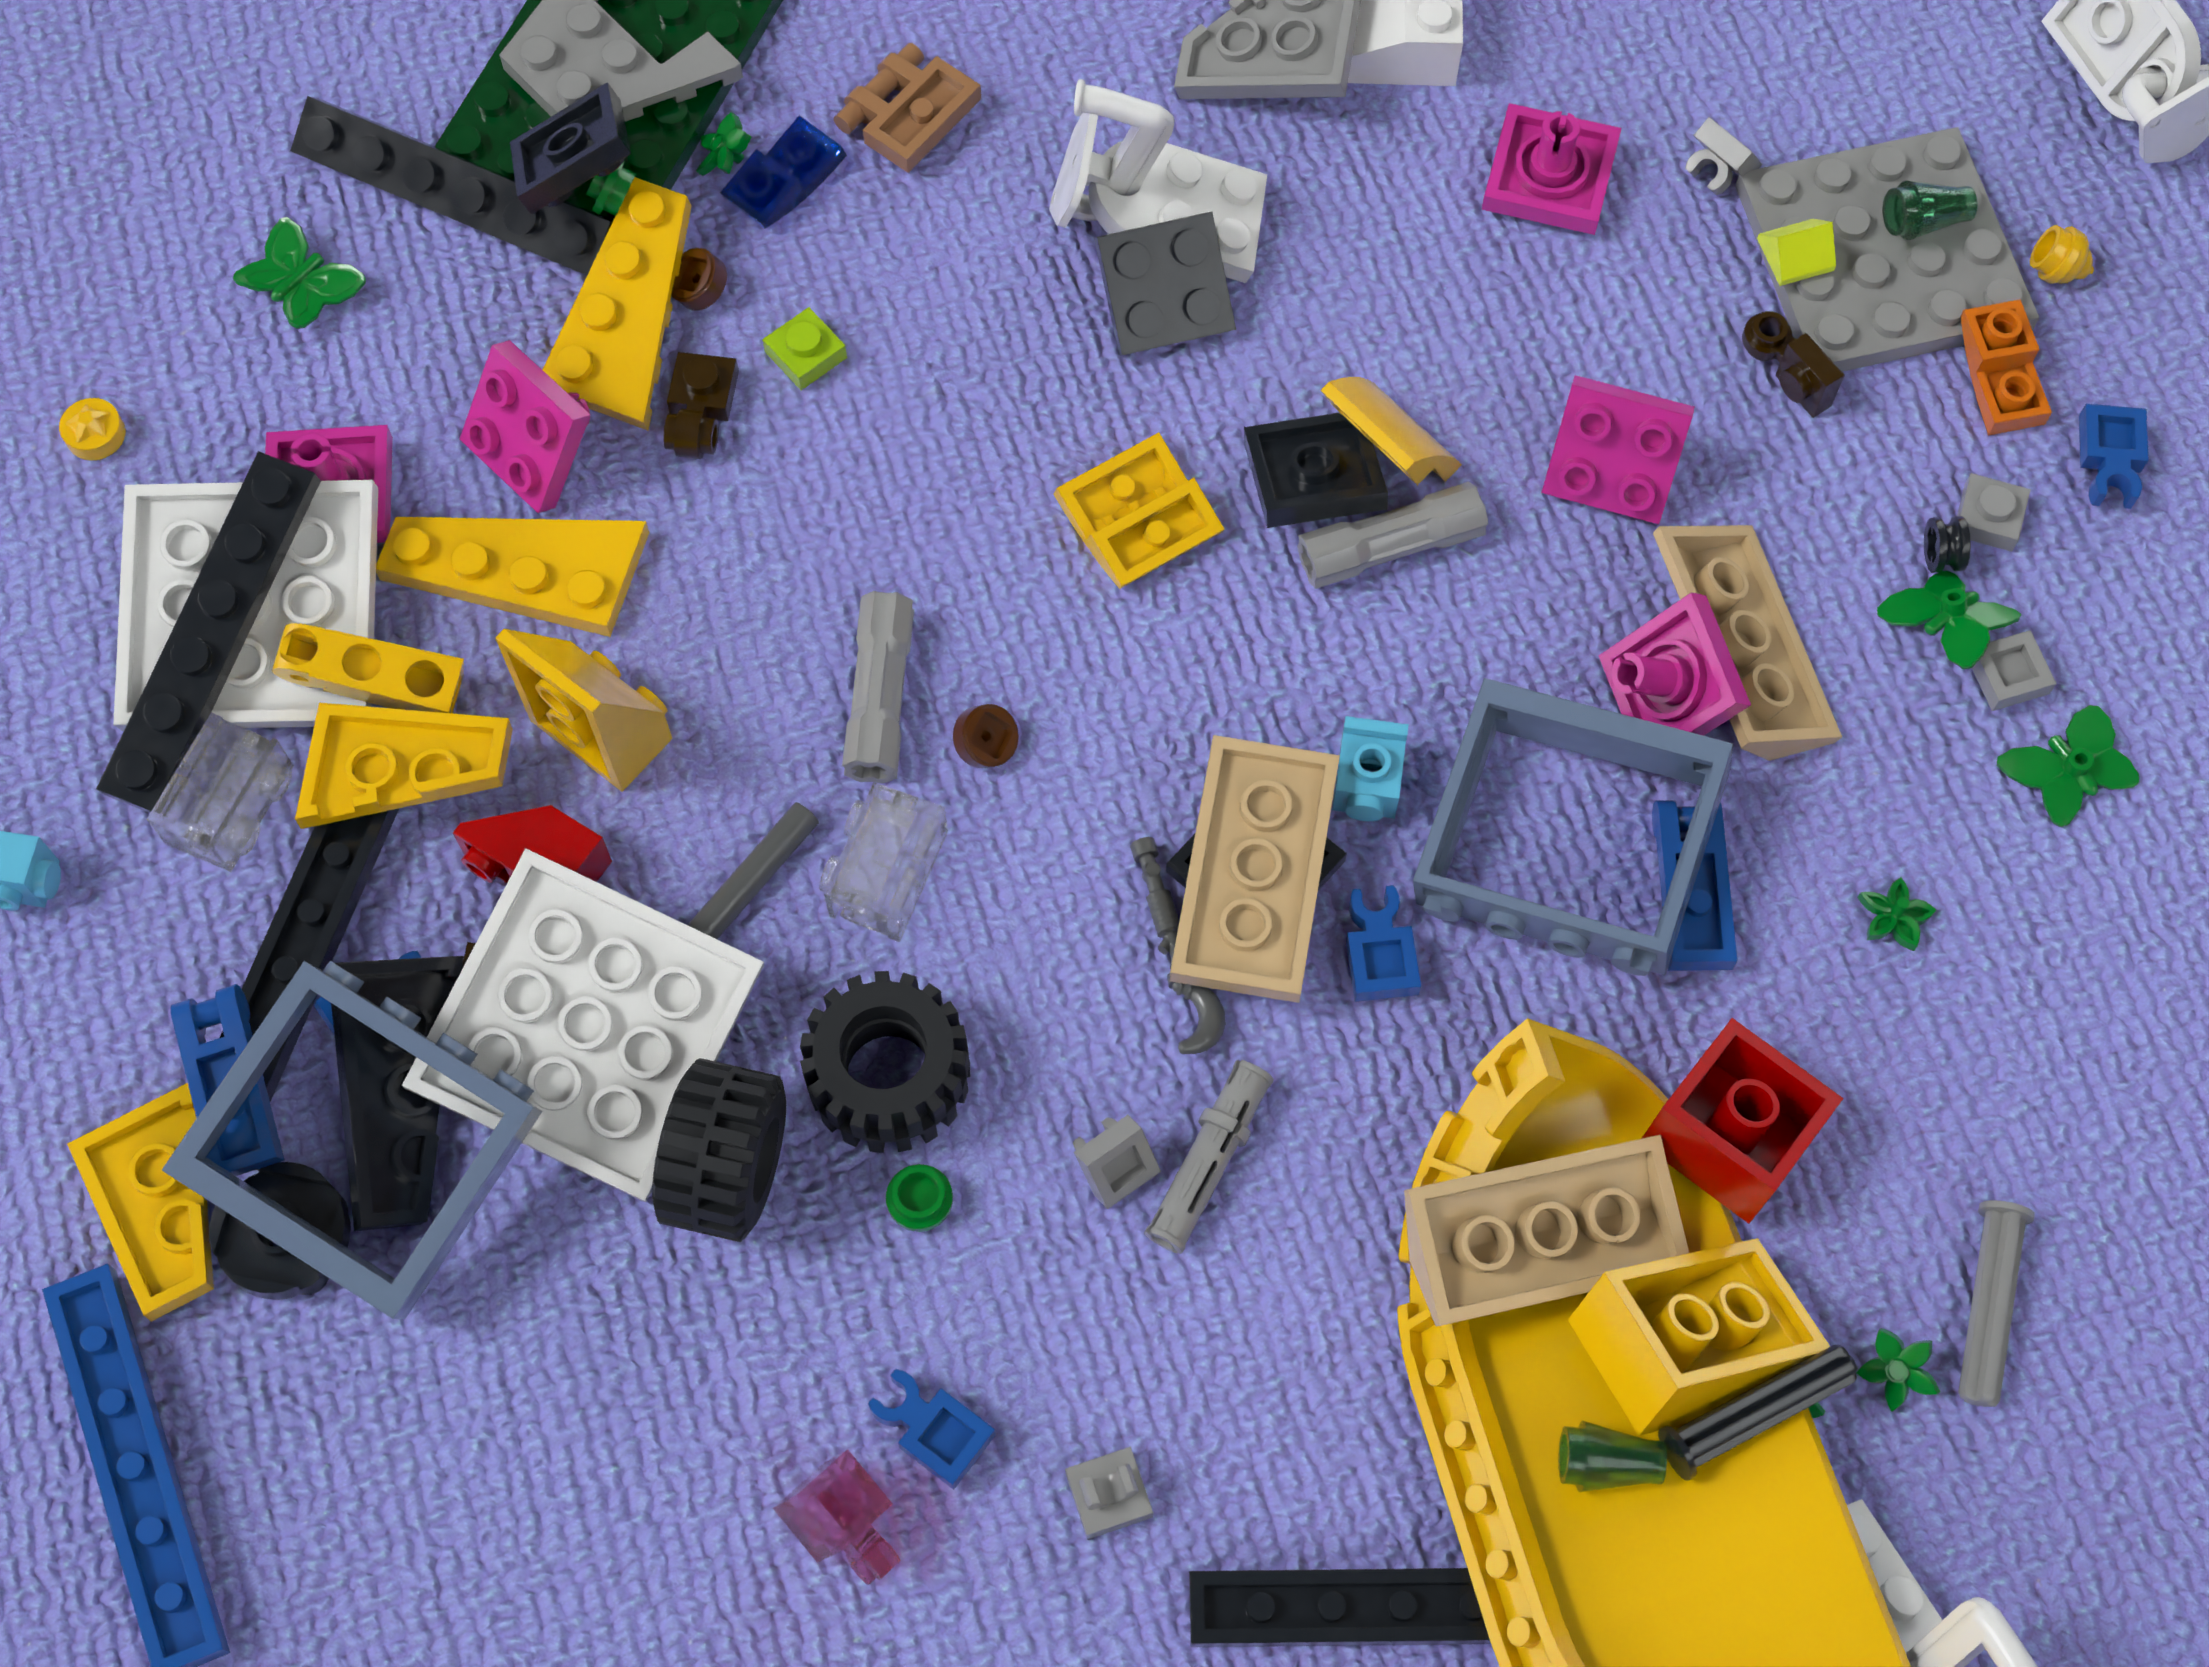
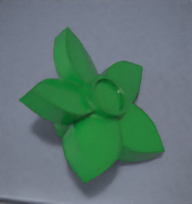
[696,112,752,176]
[1857,877,1936,951]
[1856,1328,1940,1412]

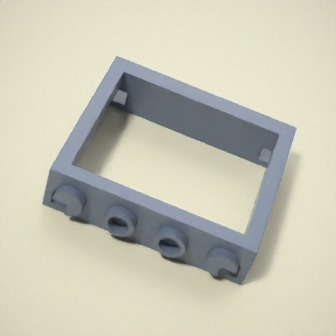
[1413,678,1733,976]
[162,960,543,1319]

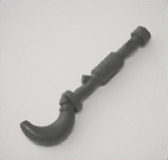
[1130,837,1226,1054]

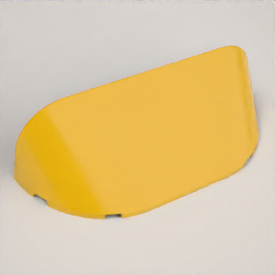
[1397,1018,1911,1667]

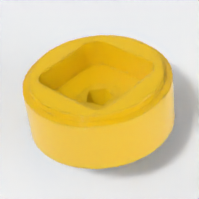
[59,398,126,460]

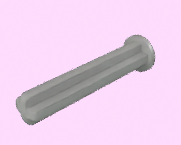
[1958,1200,2035,1407]

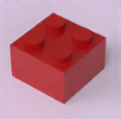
[1641,1018,1844,1224]

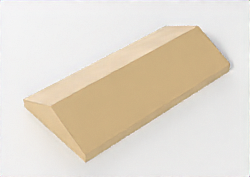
[1653,525,1842,761]
[1404,1135,1689,1326]

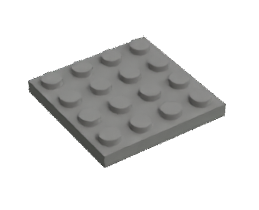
[1735,127,2039,372]

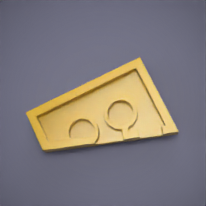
[67,1083,214,1322]

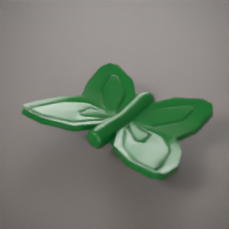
[233,217,366,329]
[1877,571,2021,669]
[1996,705,2139,827]

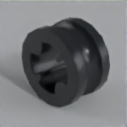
[1924,516,1971,573]

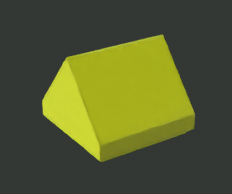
[1757,219,1836,286]

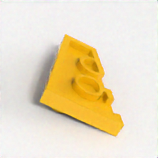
[295,702,513,829]

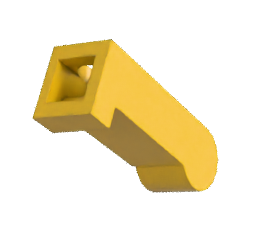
[272,623,464,713]

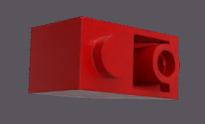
[453,805,612,883]

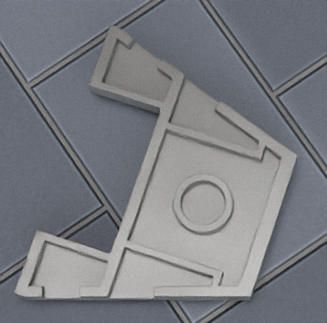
[499,0,743,122]

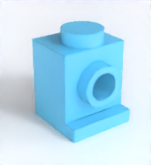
[1332,716,1409,821]
[0,831,61,911]

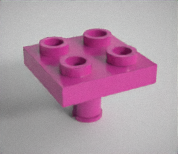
[1481,103,1622,235]
[460,340,591,514]
[1541,375,1695,524]
[265,425,393,543]
[1599,592,1751,736]

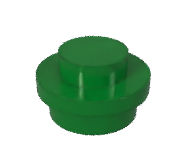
[586,161,636,216]
[886,1164,953,1232]

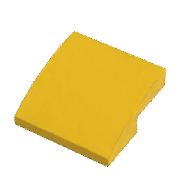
[1321,377,1462,485]
[1053,432,1225,589]

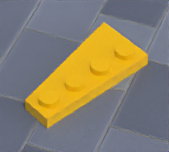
[542,177,692,431]
[376,517,650,637]

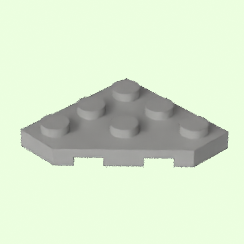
[1174,0,1361,99]

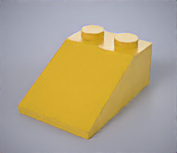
[495,629,673,792]
[1567,1238,1830,1436]

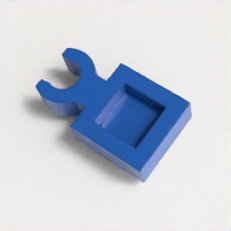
[2079,404,2149,509]
[1346,885,1421,1002]
[868,1369,996,1490]

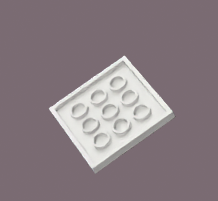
[113,480,378,731]
[402,848,764,1203]

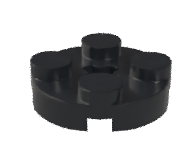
[209,1162,351,1300]

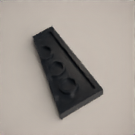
[331,956,464,1232]

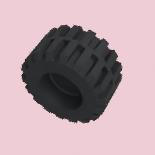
[800,971,970,1153]
[652,1058,787,1242]

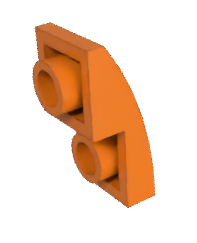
[1961,299,2052,435]

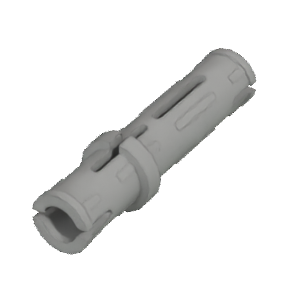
[1144,1060,1274,1254]

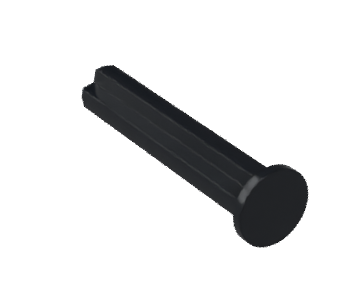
[1658,1345,1858,1481]

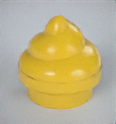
[2030,225,2094,284]

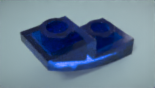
[720,115,847,229]

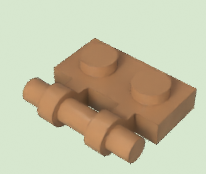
[834,43,981,173]

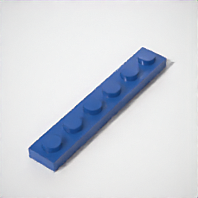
[42,1264,230,1667]

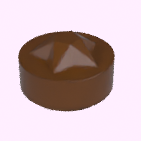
[671,248,727,311]
[953,704,1019,768]

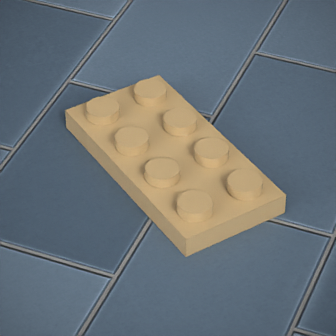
[1170,735,1340,1003]

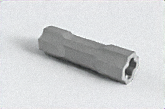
[1297,482,1488,589]
[842,591,914,784]

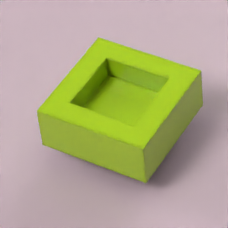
[762,307,847,391]

